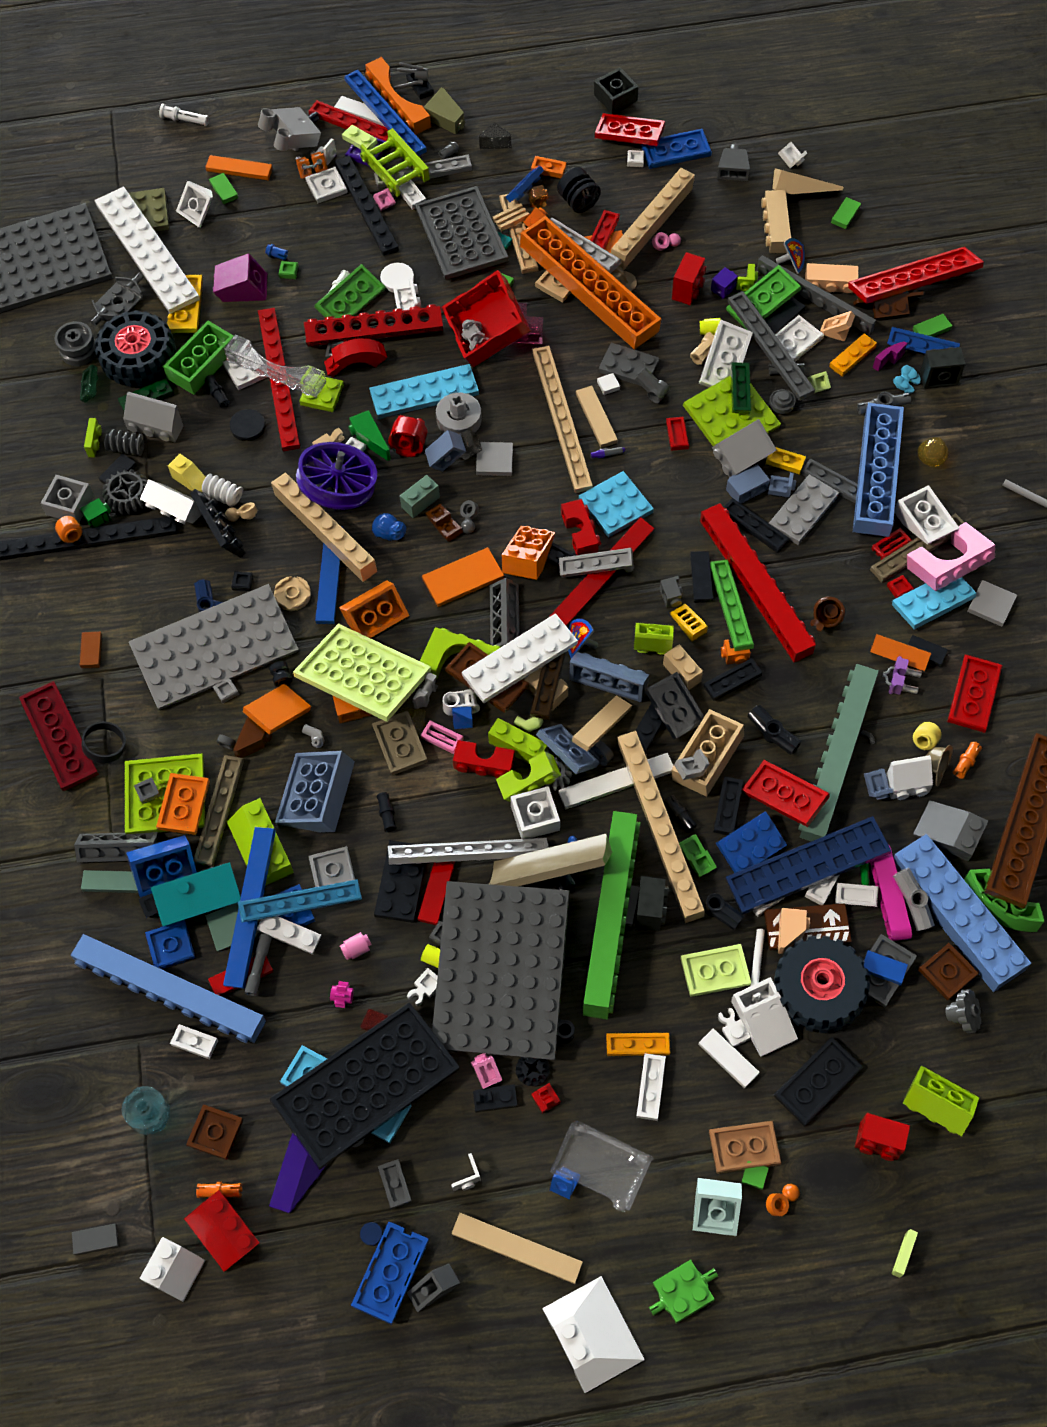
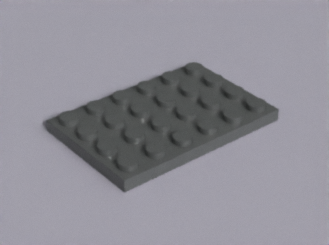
[415,186,509,280]

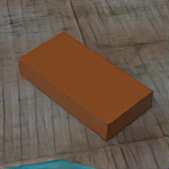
[80,631,102,668]

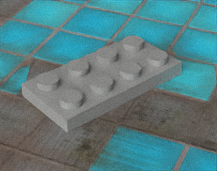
[769,474,839,545]

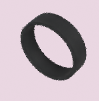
[82,721,126,763]

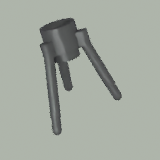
[392,62,428,90]

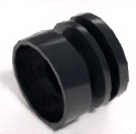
[557,167,601,213]

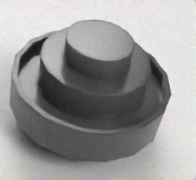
[769,389,796,414]

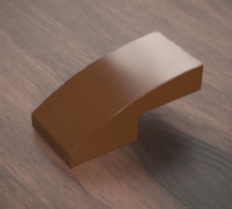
[426,504,463,542]

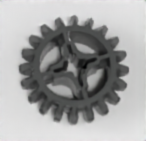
[102,469,148,515]

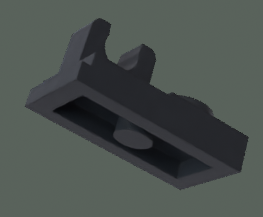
[473,1084,517,1113]

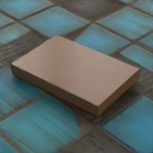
[709,1121,781,1174]

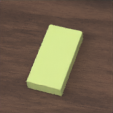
[892,1229,918,1278]

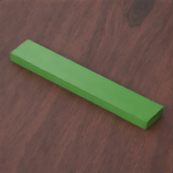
[710,559,754,651]

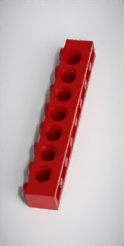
[304,304,443,347]

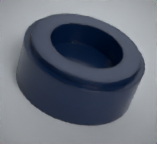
[360,1222,383,1246]

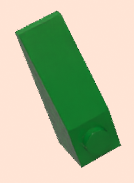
[348,410,391,461]

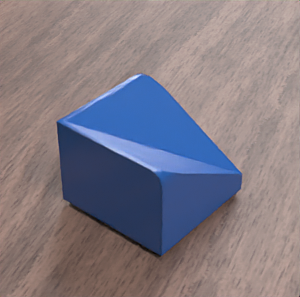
[452,707,473,729]

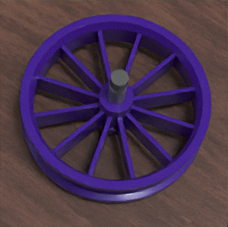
[296,442,377,510]

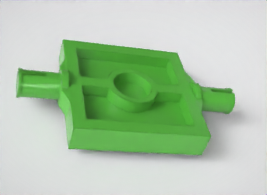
[649,1260,718,1324]

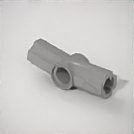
[893,868,935,931]

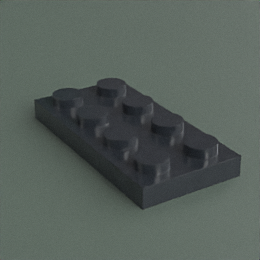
[190,489,246,558]
[374,840,426,923]

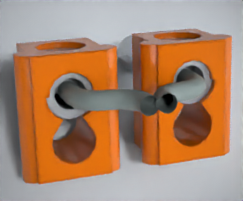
[296,151,328,178]

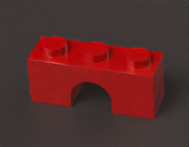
[561,499,601,555]
[453,740,515,778]

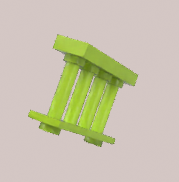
[360,128,430,197]

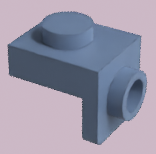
[768,473,796,497]
[864,769,893,800]

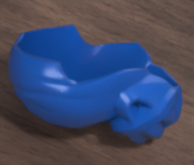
[372,513,406,541]

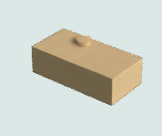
[671,709,744,797]

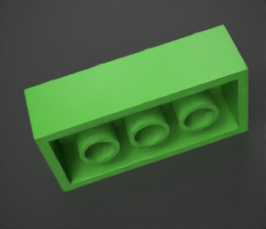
[163,321,238,395]

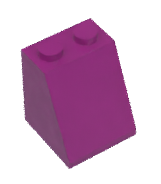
[213,253,268,302]

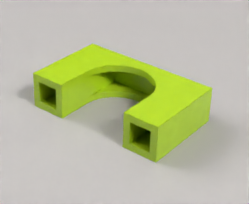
[420,627,501,679]

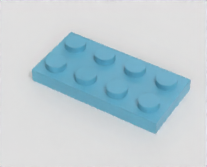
[892,577,977,629]

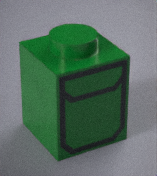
[80,498,111,528]

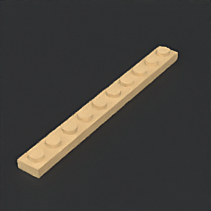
[533,346,593,493]

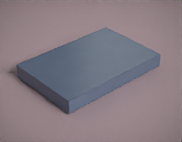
[536,724,600,774]

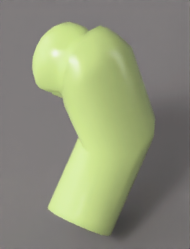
[514,716,543,732]

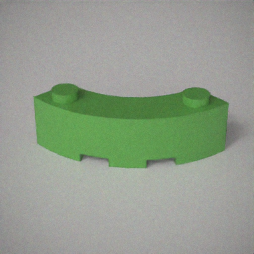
[964,869,1044,932]

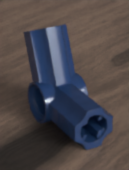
[194,579,223,612]

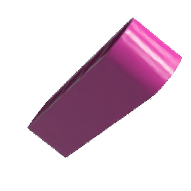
[870,846,912,941]

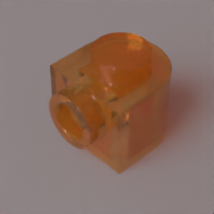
[527,185,549,208]

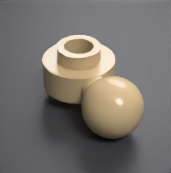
[225,502,258,522]

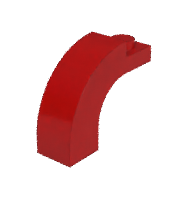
[324,339,387,377]

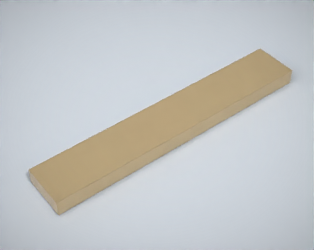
[499,194,538,274]
[452,1213,583,1284]

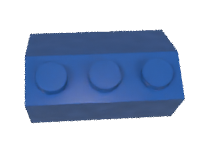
[126,835,197,897]

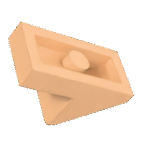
[820,311,855,341]

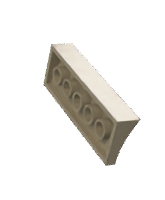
[489,834,612,887]

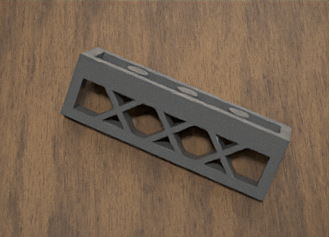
[490,578,520,647]
[74,832,159,862]

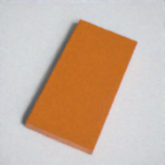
[422,547,504,607]

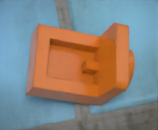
[523,207,548,227]
[721,639,751,664]

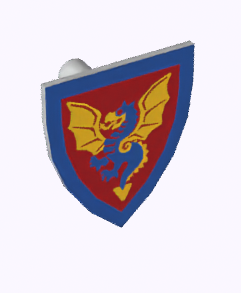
[776,238,805,274]

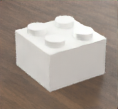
[511,786,560,839]

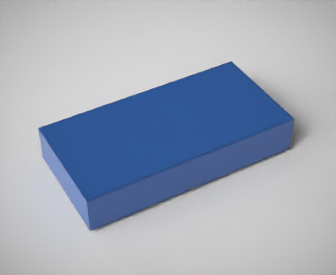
[863,950,908,985]

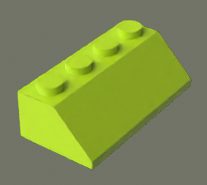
[227,798,294,886]

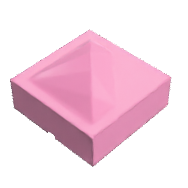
[373,188,396,211]

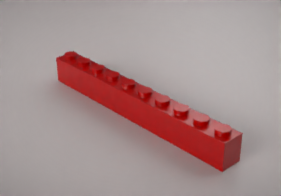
[700,503,816,663]

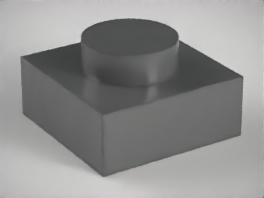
[134,777,160,805]

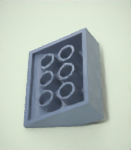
[275,751,355,832]

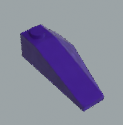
[269,1133,326,1214]

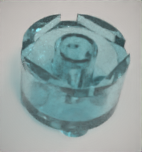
[122,1086,170,1135]

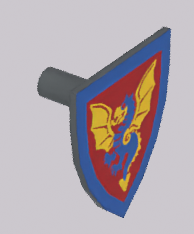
[568,619,598,658]

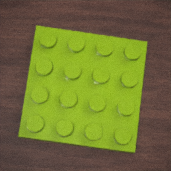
[683,375,781,446]
[125,753,205,835]

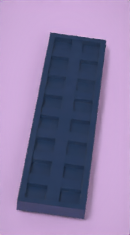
[726,816,891,914]

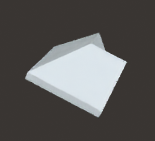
[176,181,213,227]

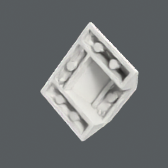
[543,1276,645,1393]

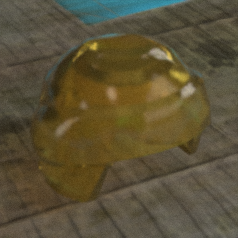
[918,437,949,466]

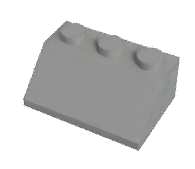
[123,392,183,442]

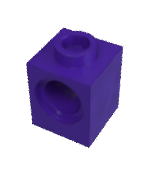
[711,267,738,299]

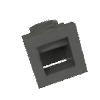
[660,576,683,608]

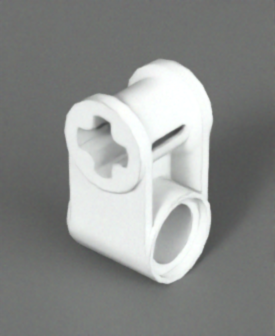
[443,689,480,716]

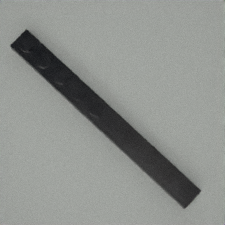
[0,516,177,561]

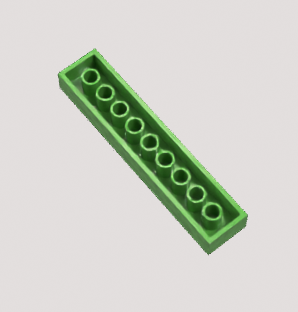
[583,811,640,1020]

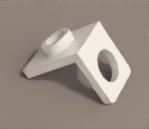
[316,138,337,165]
[451,1153,481,1191]

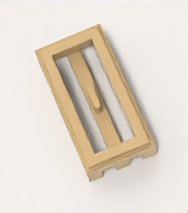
[493,203,529,231]

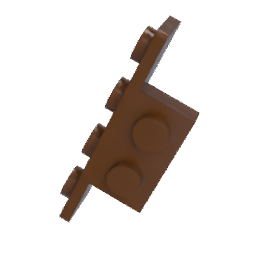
[853,289,924,319]

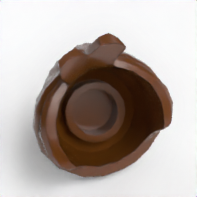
[810,597,845,631]

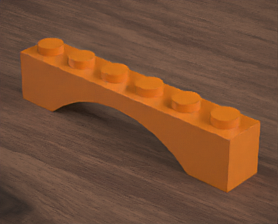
[365,57,431,135]

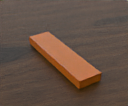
[206,155,273,180]

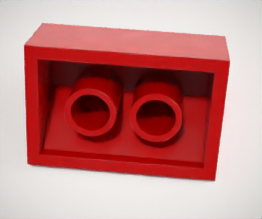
[184,1190,260,1271]

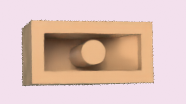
[778,908,810,954]

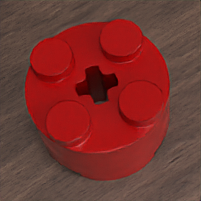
[388,415,428,457]

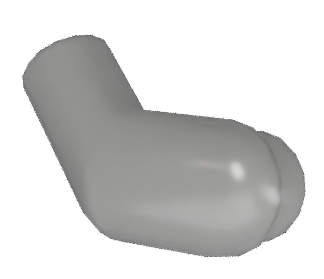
[302,724,324,748]

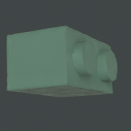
[400,475,440,518]

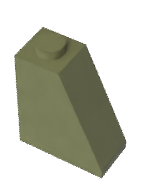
[423,87,465,134]

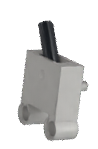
[258,107,321,151]

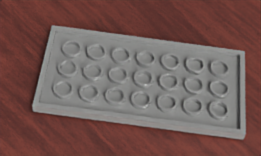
[129,584,299,710]

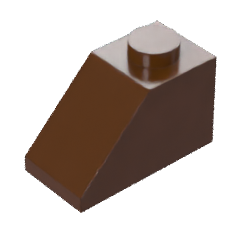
[233,717,273,758]

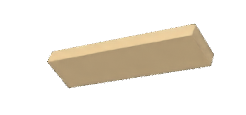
[576,386,618,448]
[572,695,632,752]

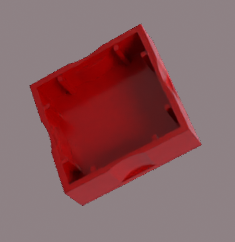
[441,270,531,367]

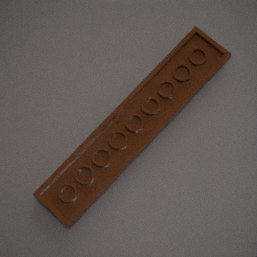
[984,733,1047,909]

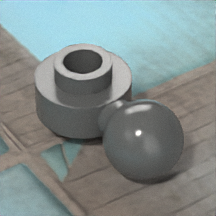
[460,500,479,534]

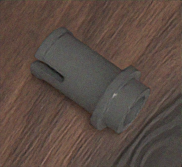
[438,141,460,159]

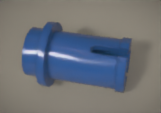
[265,244,288,261]

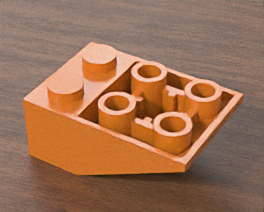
[502,526,555,580]

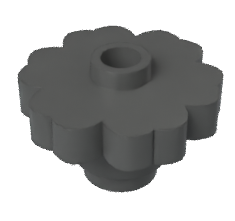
[946,989,981,1033]

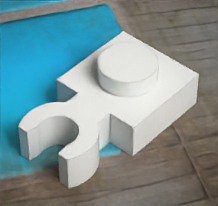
[407,968,438,1007]
[718,1008,751,1047]

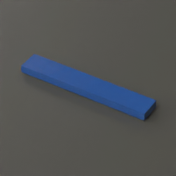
[315,526,344,624]

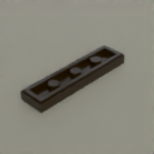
[530,652,566,720]

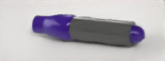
[591,447,625,458]

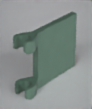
[205,903,263,952]

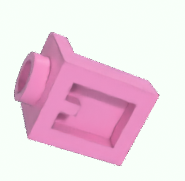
[471,1053,502,1089]

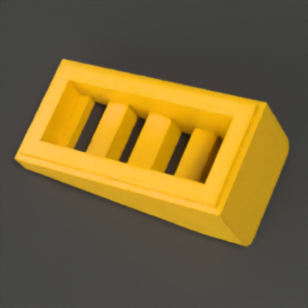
[670,604,708,641]

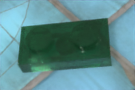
[80,364,98,403]

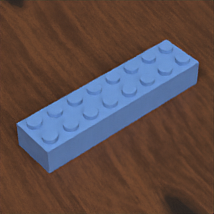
[853,403,904,537]
[893,834,1031,992]

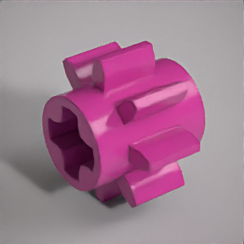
[330,981,354,1008]

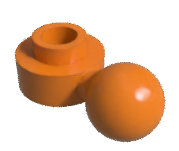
[766,1184,800,1216]

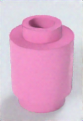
[340,932,371,960]

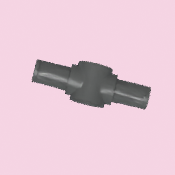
[857,392,911,414]

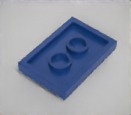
[716,811,787,873]

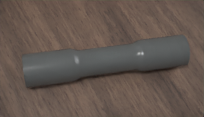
[244,934,272,996]

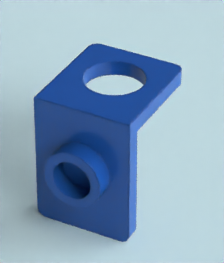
[550,1167,580,1199]

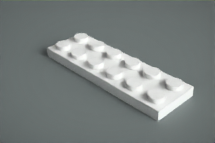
[462,613,578,703]

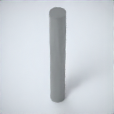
[1002,479,1047,508]

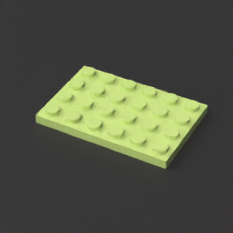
[293,624,431,722]

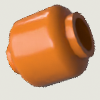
[55,516,82,543]

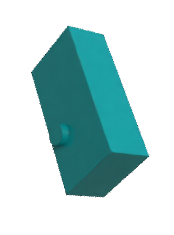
[151,862,241,926]

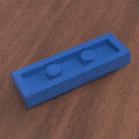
[506,166,544,202]

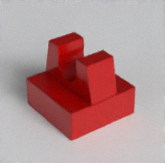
[531,1083,560,1114]

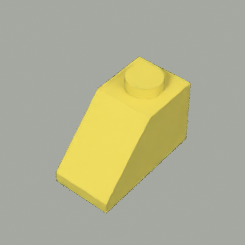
[168,454,205,492]

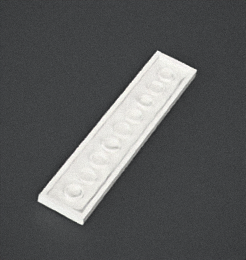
[94,187,200,314]

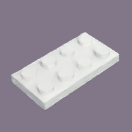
[699,320,753,387]

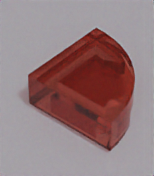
[360,1009,388,1031]

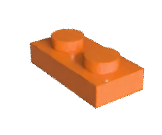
[531,156,567,178]

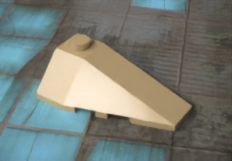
[772,168,843,194]

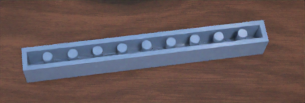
[71,934,266,1043]

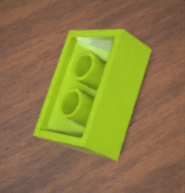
[903,1066,979,1136]

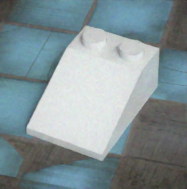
[894,485,959,545]

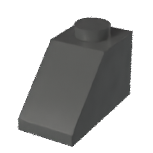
[406,1264,460,1312]

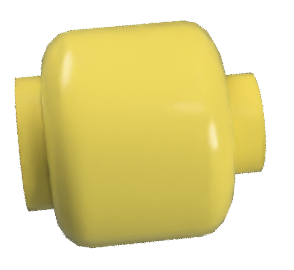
[913,722,942,750]

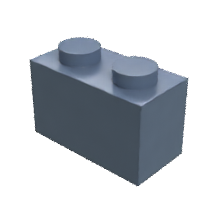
[425,430,466,472]
[726,464,770,503]

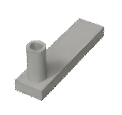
[559,548,634,578]

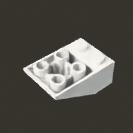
[731,977,798,1057]

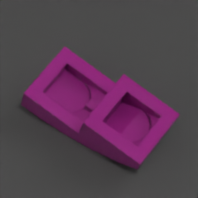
[873,341,907,371]

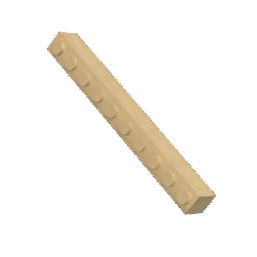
[618,731,704,923]

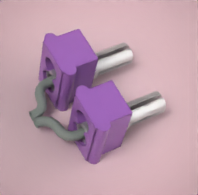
[882,656,922,695]

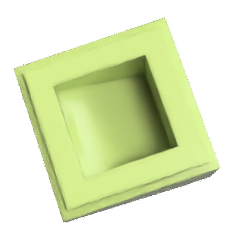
[807,371,831,393]

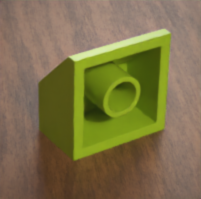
[634,623,674,655]

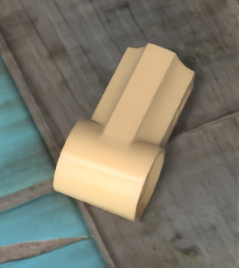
[690,332,715,365]

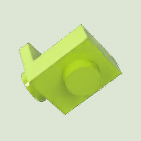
[736,264,758,291]

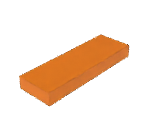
[870,634,931,671]

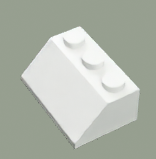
[140,480,202,524]

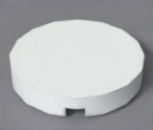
[380,263,414,292]

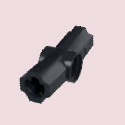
[747,705,802,755]

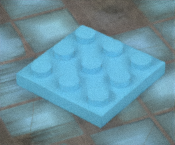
[579,471,654,538]

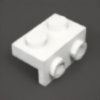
[393,278,421,310]

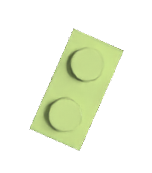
[342,125,377,150]

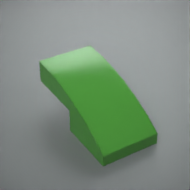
[679,834,717,877]

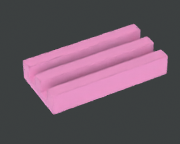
[420,720,464,754]

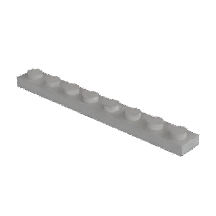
[388,838,549,865]

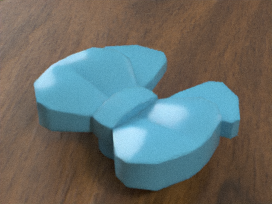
[893,365,921,394]

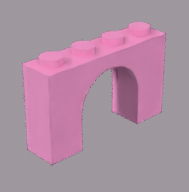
[907,522,995,591]

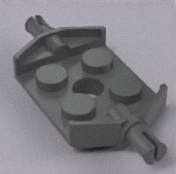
[90,272,144,326]

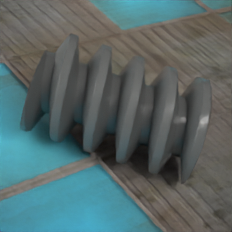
[104,429,144,456]

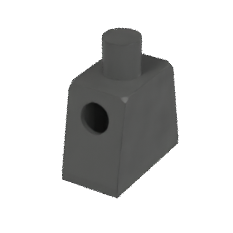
[717,144,750,181]

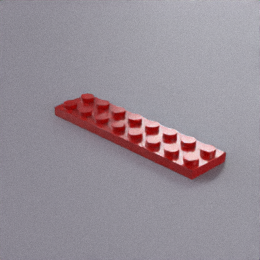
[848,247,984,304]

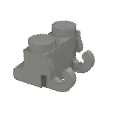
[462,320,490,350]

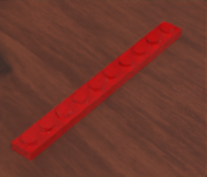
[258,308,300,452]

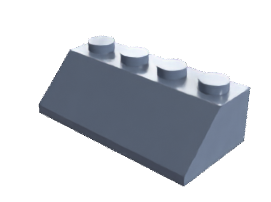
[570,652,649,702]

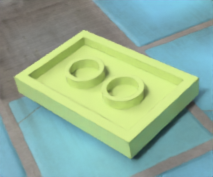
[681,944,751,997]

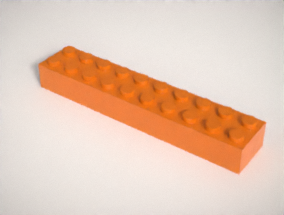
[520,216,661,350]

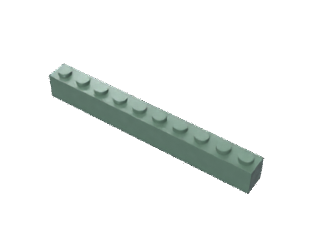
[798,664,878,841]

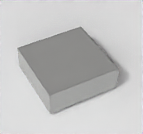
[213,678,239,703]

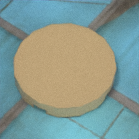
[274,576,311,611]

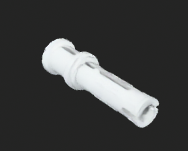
[159,104,209,126]

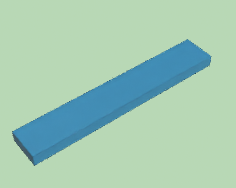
[238,879,362,923]

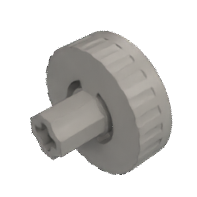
[436,392,482,438]

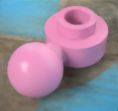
[652,232,681,251]

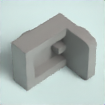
[674,749,709,780]

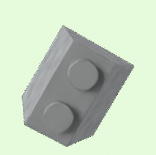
[712,419,777,478]

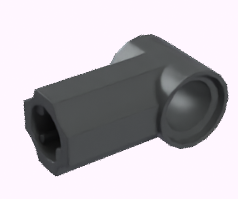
[635,367,670,403]

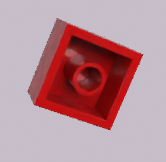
[672,252,707,305]
[855,1113,910,1161]

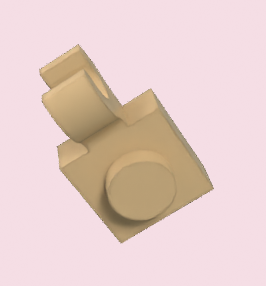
[312,428,345,445]

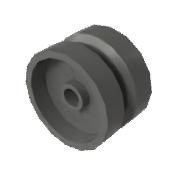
[54,321,97,367]

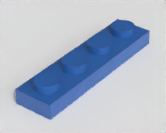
[887,326,960,353]

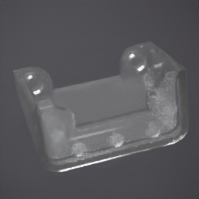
[550,1121,654,1212]

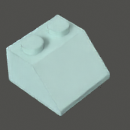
[693,1178,742,1236]

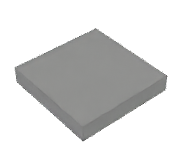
[476,442,513,476]
[967,580,1017,627]
[309,846,355,887]

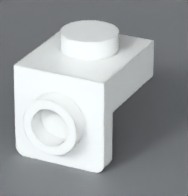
[778,142,807,168]

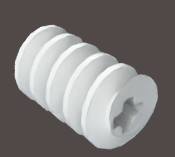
[202,473,243,507]

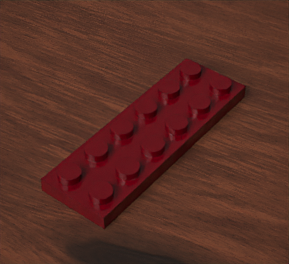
[19,681,99,792]

